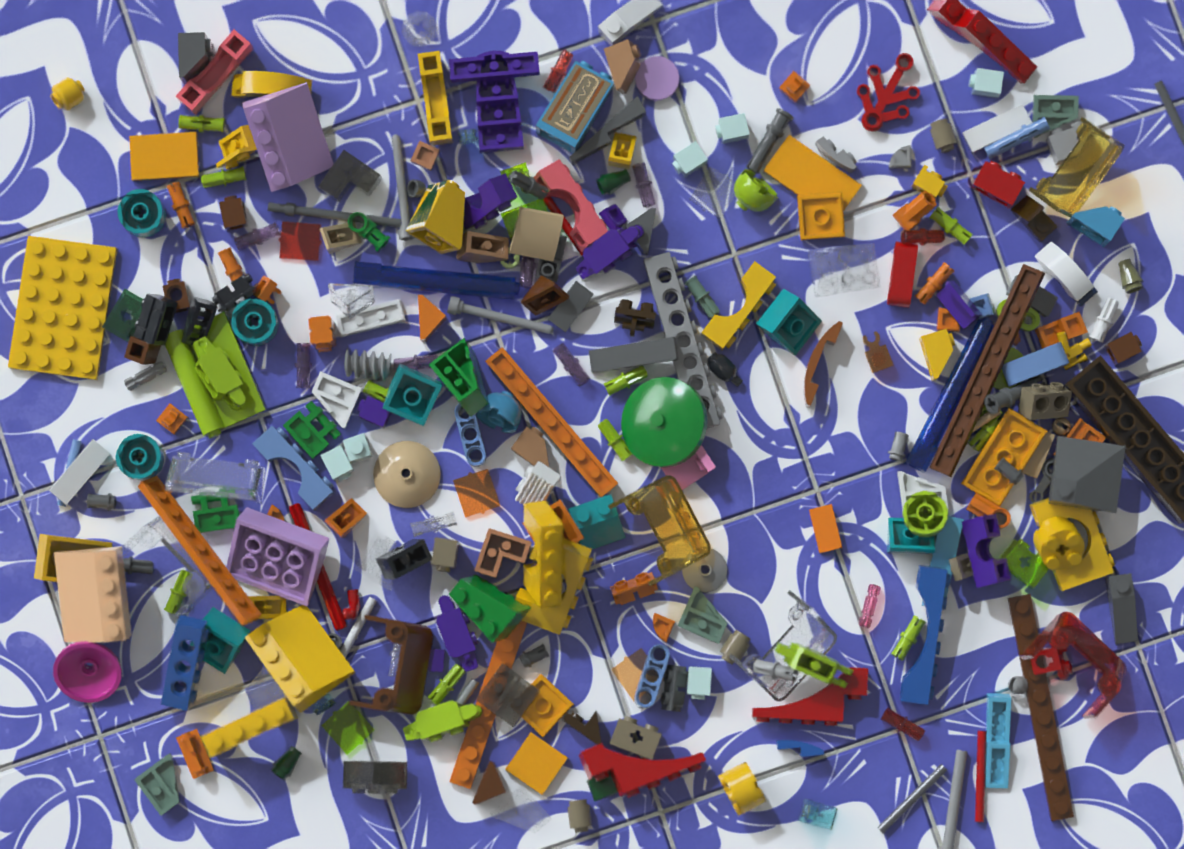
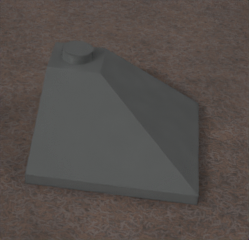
[1048,436,1126,513]

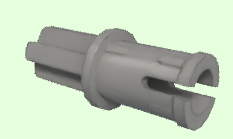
[753,660,798,682]

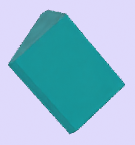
[887,517,935,554]

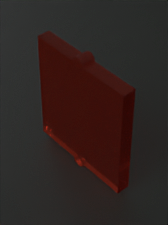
[278,221,322,261]

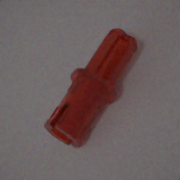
[542,50,573,94]
[900,228,945,246]
[880,707,925,741]

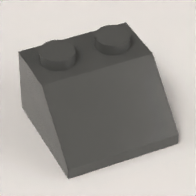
[178,32,214,85]

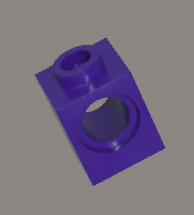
[357,396,392,429]

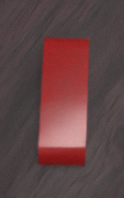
[887,241,918,308]

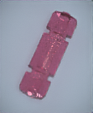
[858,584,881,628]

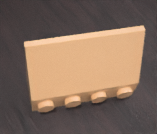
[54,546,132,642]

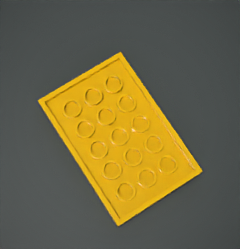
[8,236,117,380]

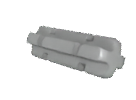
[124,361,167,391]

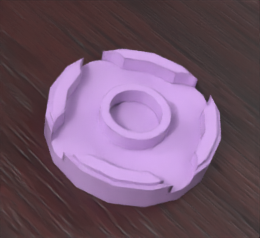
[635,56,679,101]

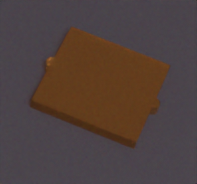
[453,469,500,518]
[611,648,664,701]

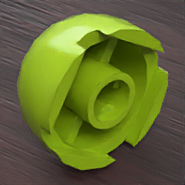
[734,169,778,212]
[903,491,948,538]

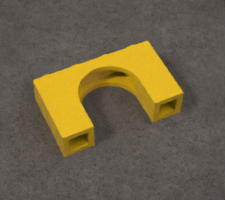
[1029,498,1115,591]
[523,501,563,609]
[515,538,593,635]
[201,698,298,757]

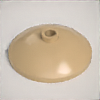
[373,441,441,508]

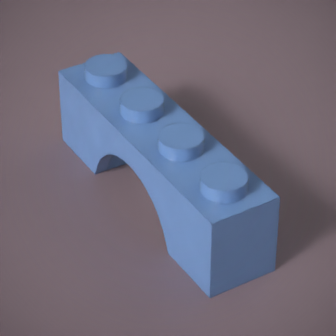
[252,426,334,511]

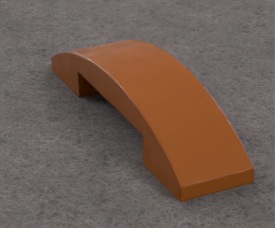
[803,321,843,408]

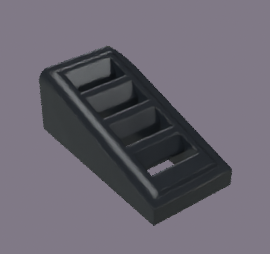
[182,296,218,345]

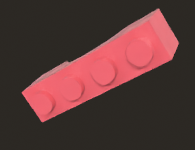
[175,29,254,115]
[533,159,608,252]

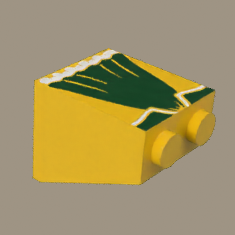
[406,180,465,254]

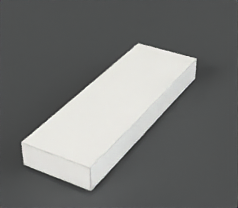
[962,104,1032,153]
[335,299,406,338]
[49,439,111,505]

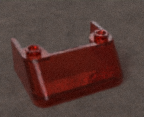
[1020,612,1127,719]

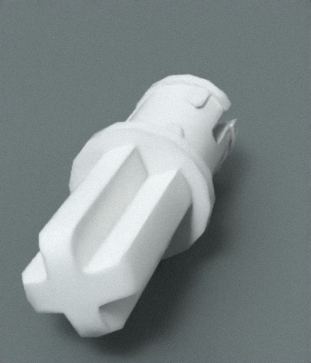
[1090,298,1119,343]

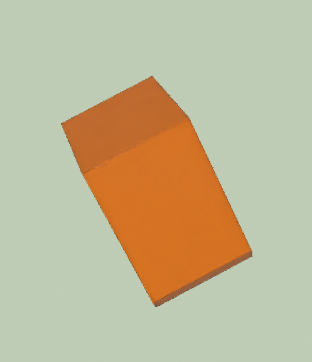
[418,295,447,342]
[325,498,367,538]

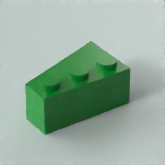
[429,337,489,417]
[449,574,532,643]

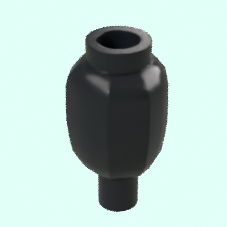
[706,352,743,387]

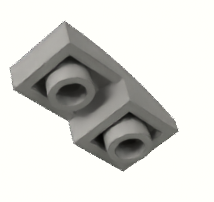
[815,136,857,173]

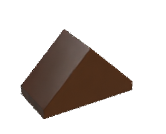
[521,275,569,316]
[472,760,506,805]

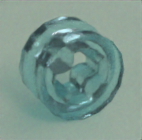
[458,129,479,144]

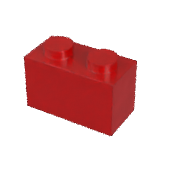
[971,161,1025,209]

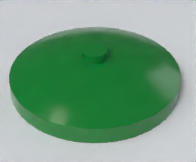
[621,377,707,467]

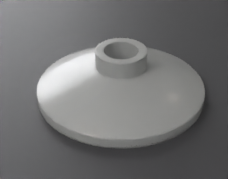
[682,547,727,593]

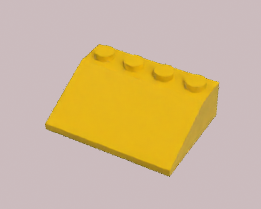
[245,605,355,713]

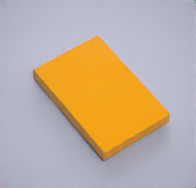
[129,132,199,181]

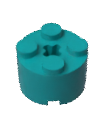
[117,189,166,237]
[231,299,279,346]
[115,434,164,481]

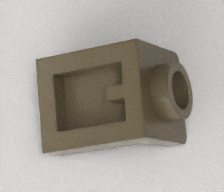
[949,553,973,581]

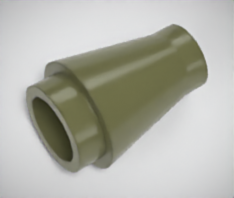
[1118,259,1144,294]

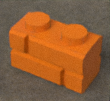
[308,315,336,352]

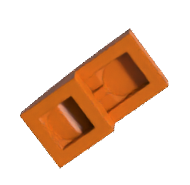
[1034,311,1088,349]

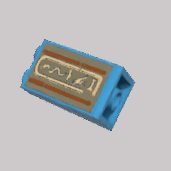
[536,61,614,154]

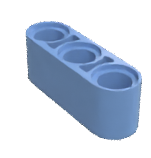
[1002,342,1069,387]
[455,404,486,467]
[634,644,670,708]

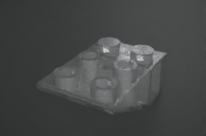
[808,243,881,298]

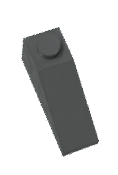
[1105,573,1138,644]

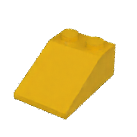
[34,534,112,582]

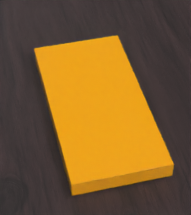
[763,135,862,210]
[961,407,1048,507]

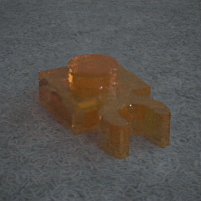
[862,331,894,374]

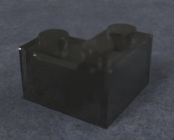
[319,150,382,203]
[343,761,408,794]

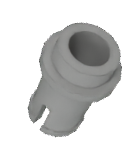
[888,432,909,461]

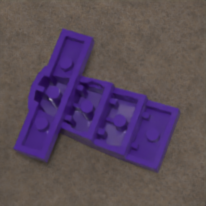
[449,50,540,153]

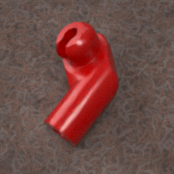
[342,589,360,620]

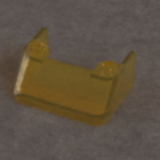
[1028,117,1125,217]
[608,475,711,586]

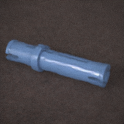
[984,117,1050,160]

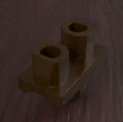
[614,299,656,337]

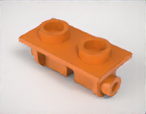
[610,572,658,605]
[176,729,214,779]

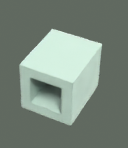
[969,68,1004,98]
[715,113,750,144]
[672,141,708,177]
[343,434,373,464]
[320,445,354,482]
[687,667,712,700]

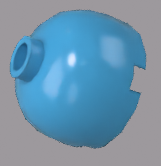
[476,391,522,433]

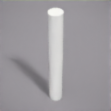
[340,597,377,659]

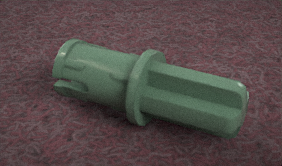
[684,275,720,318]

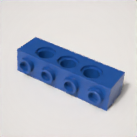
[161,615,209,711]

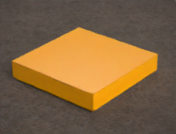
[797,192,845,240]
[510,674,574,737]
[505,732,568,795]

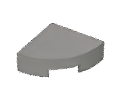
[889,145,912,168]

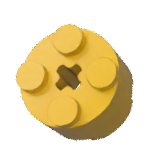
[1033,517,1085,570]
[718,762,767,816]

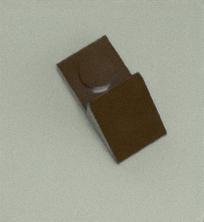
[1010,195,1058,243]
[562,711,601,745]

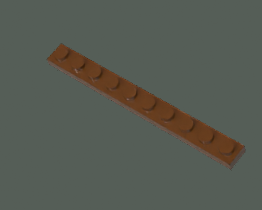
[929,264,1045,478]
[1007,594,1074,821]

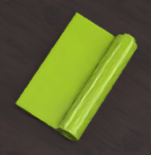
[165,311,266,439]

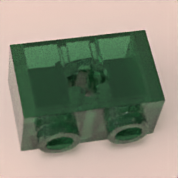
[102,289,143,342]

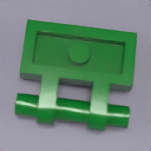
[283,401,341,459]
[191,488,240,533]

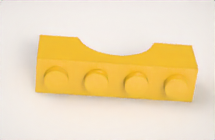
[418,51,453,146]
[701,261,777,351]

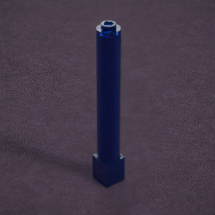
[353,261,520,300]
[904,318,996,473]

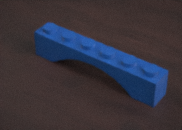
[899,565,951,705]

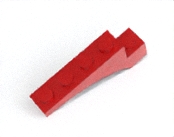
[926,0,1038,84]
[751,667,868,726]
[578,743,706,798]

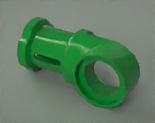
[348,212,391,252]

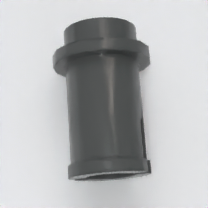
[994,457,1024,485]
[87,493,117,511]
[519,644,549,668]

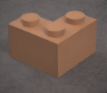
[474,528,532,579]

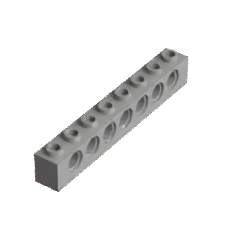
[644,252,723,429]

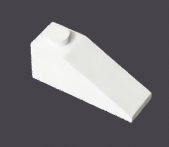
[598,0,663,46]

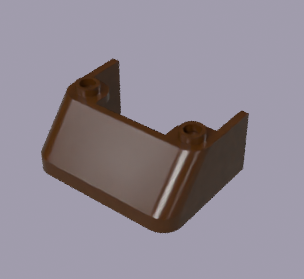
[349,615,434,715]

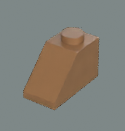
[604,39,641,94]
[457,231,509,263]
[511,427,549,467]

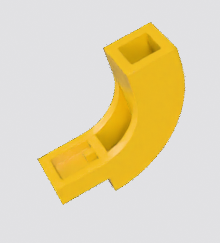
[231,71,312,98]

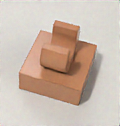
[410,141,440,171]

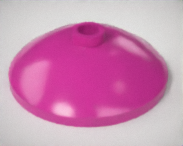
[53,641,122,703]

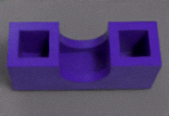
[463,173,518,230]
[962,514,1011,588]

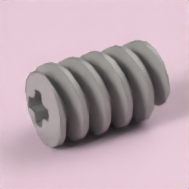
[344,348,392,381]

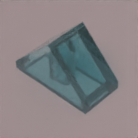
[798,798,838,830]

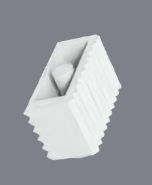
[515,461,561,506]

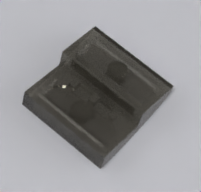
[476,663,540,728]

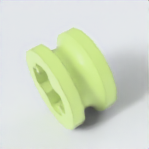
[500,248,520,269]

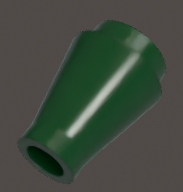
[596,169,631,196]
[271,746,302,781]

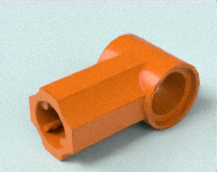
[892,190,937,233]
[966,493,1011,529]

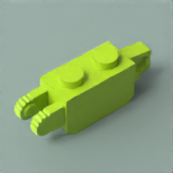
[192,337,246,411]
[774,642,853,688]
[403,700,483,743]

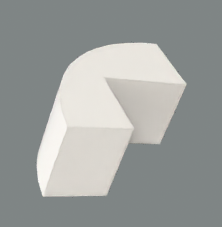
[1035,242,1094,301]

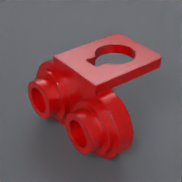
[1030,635,1073,680]

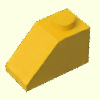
[919,329,955,381]

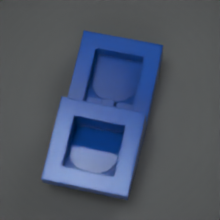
[776,740,824,757]

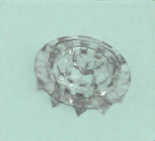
[402,11,437,47]

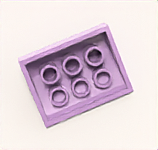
[243,82,334,192]
[226,508,330,606]

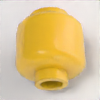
[50,77,85,110]

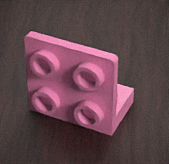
[660,445,716,493]

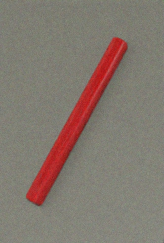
[289,503,347,631]

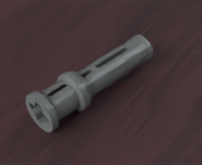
[746,108,794,174]
[984,376,1045,414]

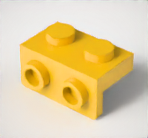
[216,125,257,170]

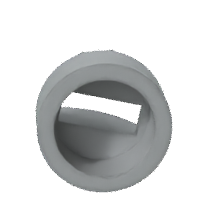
[1008,676,1028,694]

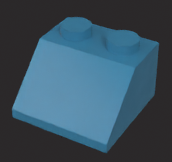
[1066,206,1125,247]

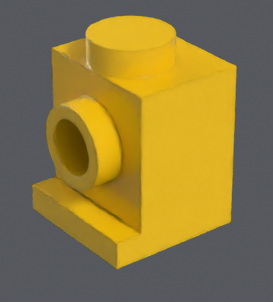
[911,165,948,198]

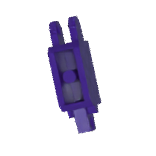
[575,224,645,279]
[436,594,479,672]

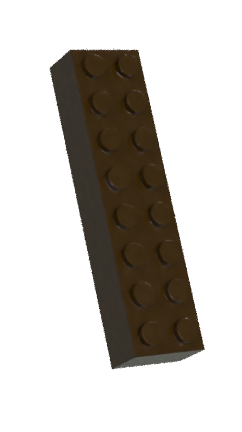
[1064,355,1184,524]

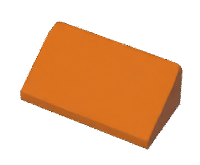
[809,504,842,553]

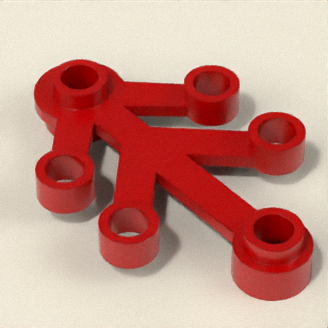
[856,53,920,132]

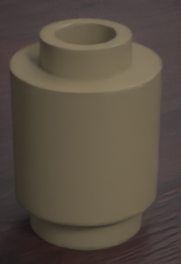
[930,118,957,153]
[720,630,751,665]
[567,799,592,833]

